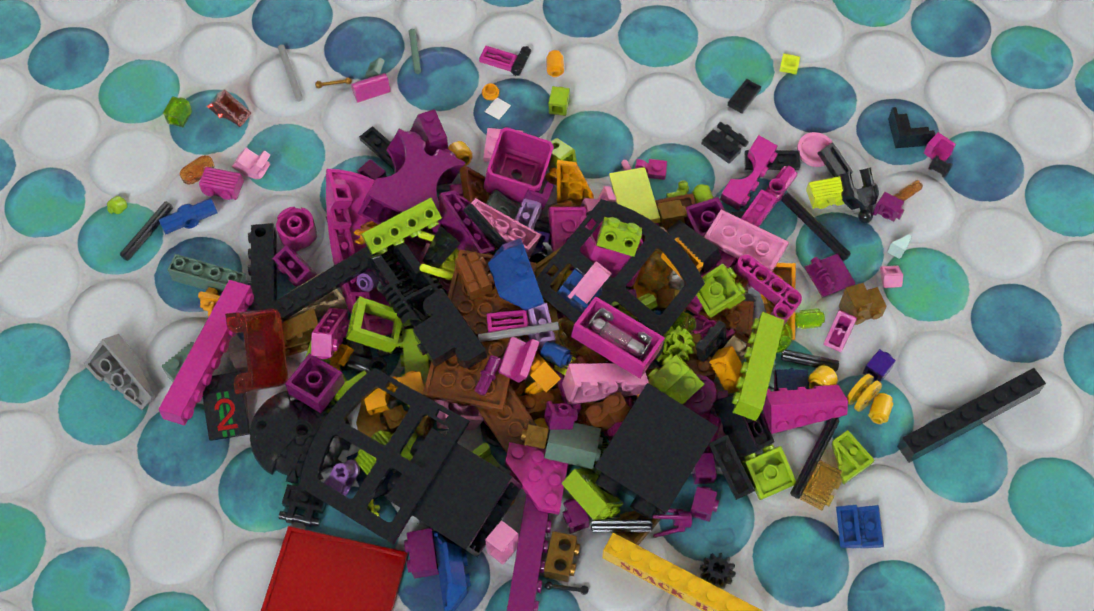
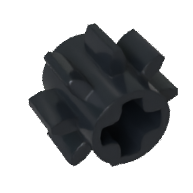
[534,216,550,233]

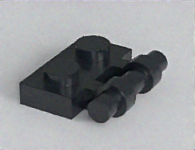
[701,122,749,164]
[278,484,325,527]

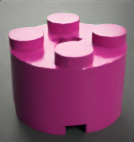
[276,207,317,252]

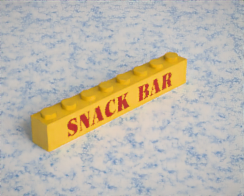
[602,533,763,611]

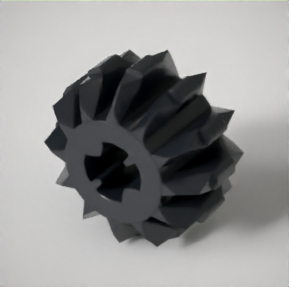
[700,553,736,589]

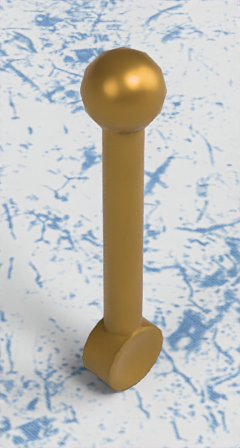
[315,77,352,88]

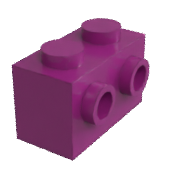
[272,245,317,287]
[404,528,439,579]

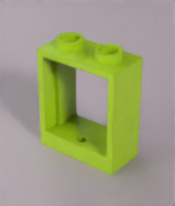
[346,296,404,353]
[561,468,624,520]

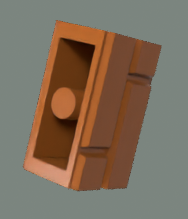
[455,251,494,300]

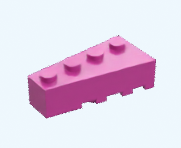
[763,385,848,434]

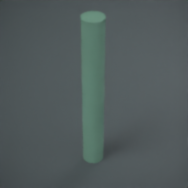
[409,29,421,74]

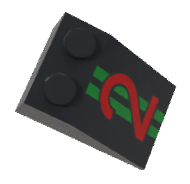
[202,371,250,441]

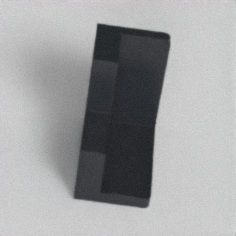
[888,107,935,149]

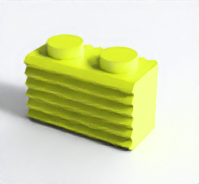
[806,176,845,209]

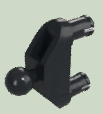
[839,167,879,223]

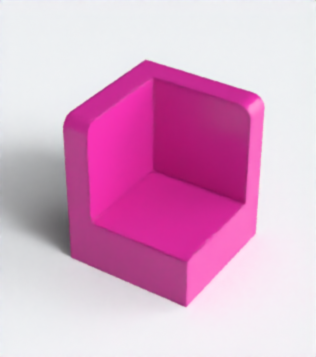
[924,132,956,161]

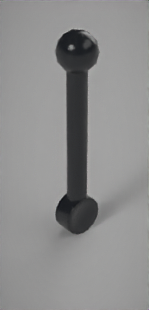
[545,582,589,595]

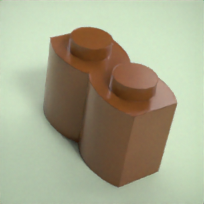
[585,392,631,433]

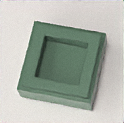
[365,57,385,78]

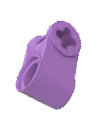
[324,460,360,496]

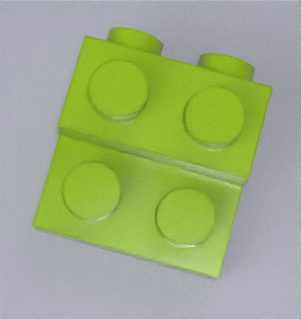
[696,264,746,318]
[648,354,705,404]
[741,444,796,500]

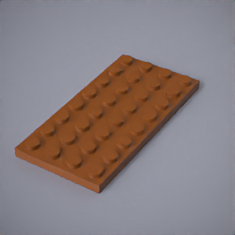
[423,250,536,412]

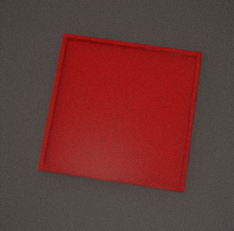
[261,526,409,611]

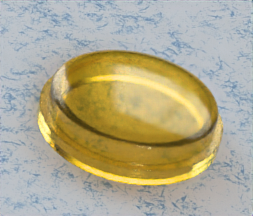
[553,317,584,357]

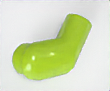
[666,180,689,198]

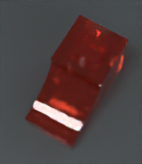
[207,89,252,127]

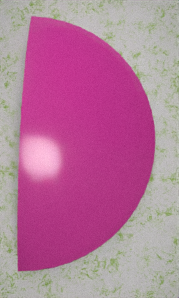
[326,169,432,336]

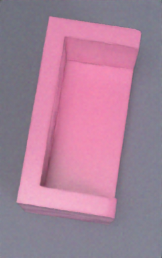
[485,520,519,564]

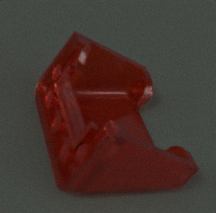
[225,308,288,394]

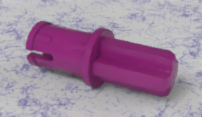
[475,355,502,395]

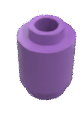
[357,269,379,292]

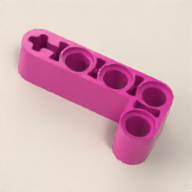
[734,255,802,325]

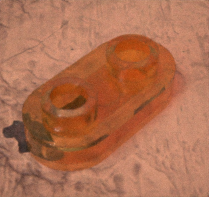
[180,155,215,185]

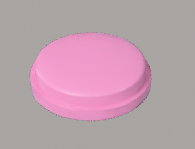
[797,132,832,167]

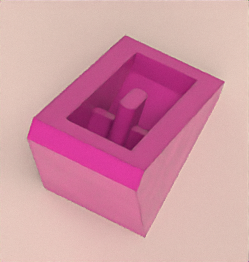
[823,310,857,352]

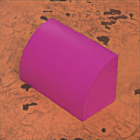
[351,73,391,103]

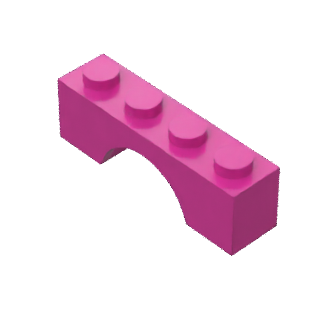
[720,135,778,211]

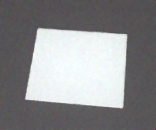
[485,98,511,120]

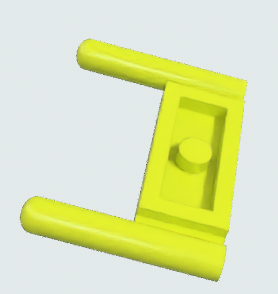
[418,231,459,280]

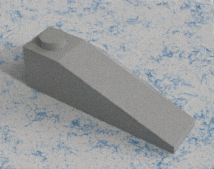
[84,334,154,410]

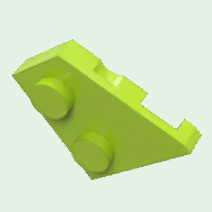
[831,430,875,484]

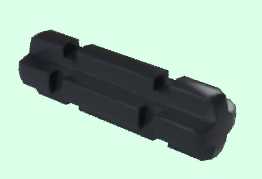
[511,46,531,76]

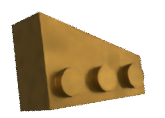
[260,308,318,362]

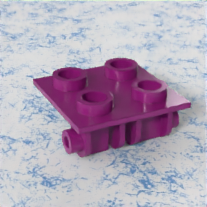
[804,254,856,298]

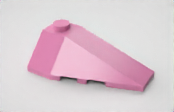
[471,199,541,258]

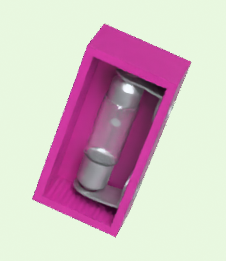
[571,296,665,379]

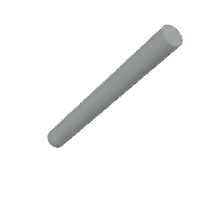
[278,44,303,102]
[478,322,559,342]

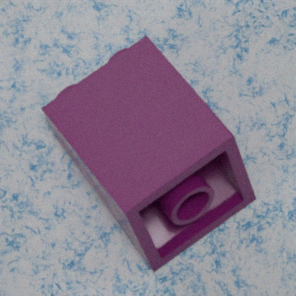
[410,109,449,156]

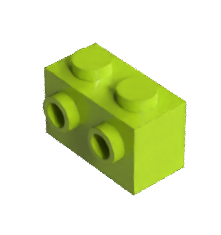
[596,217,642,257]

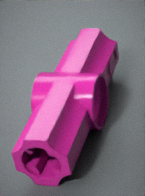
[765,166,798,209]

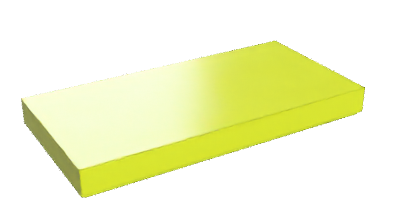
[609,167,660,223]

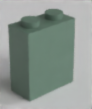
[544,422,603,469]

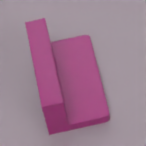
[498,337,539,382]

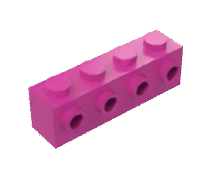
[311,308,350,359]

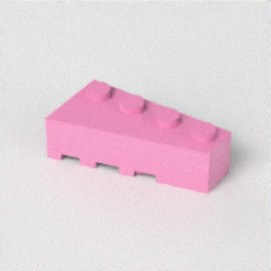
[562,363,649,404]

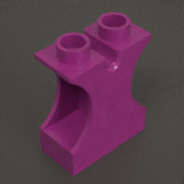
[358,128,465,247]

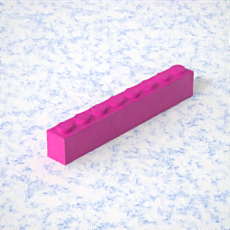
[158,280,254,426]

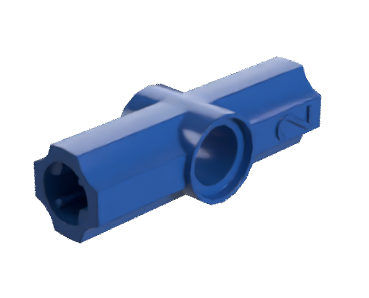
[159,198,218,235]

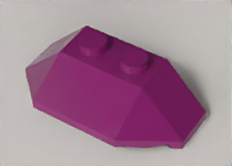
[439,190,495,254]

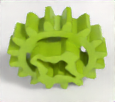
[656,326,695,365]

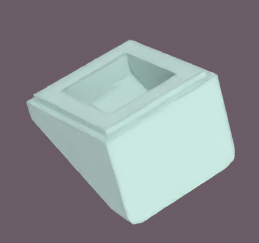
[888,234,912,259]

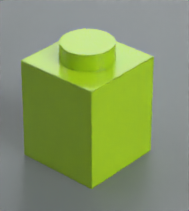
[549,86,570,116]

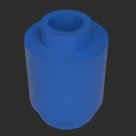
[540,342,572,368]

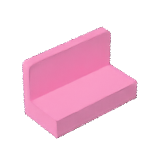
[568,261,611,304]

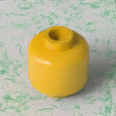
[448,141,473,166]
[808,365,838,389]

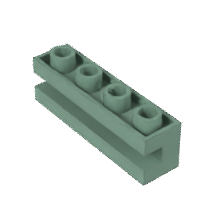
[167,254,248,294]

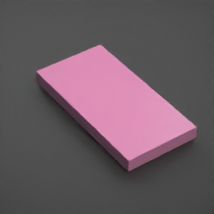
[704,210,789,272]

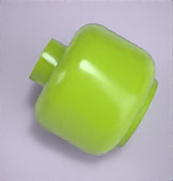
[107,196,127,214]

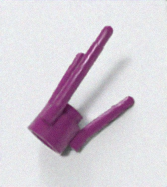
[652,508,692,538]

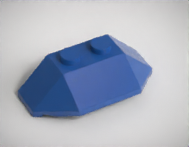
[488,238,545,310]
[433,531,471,611]

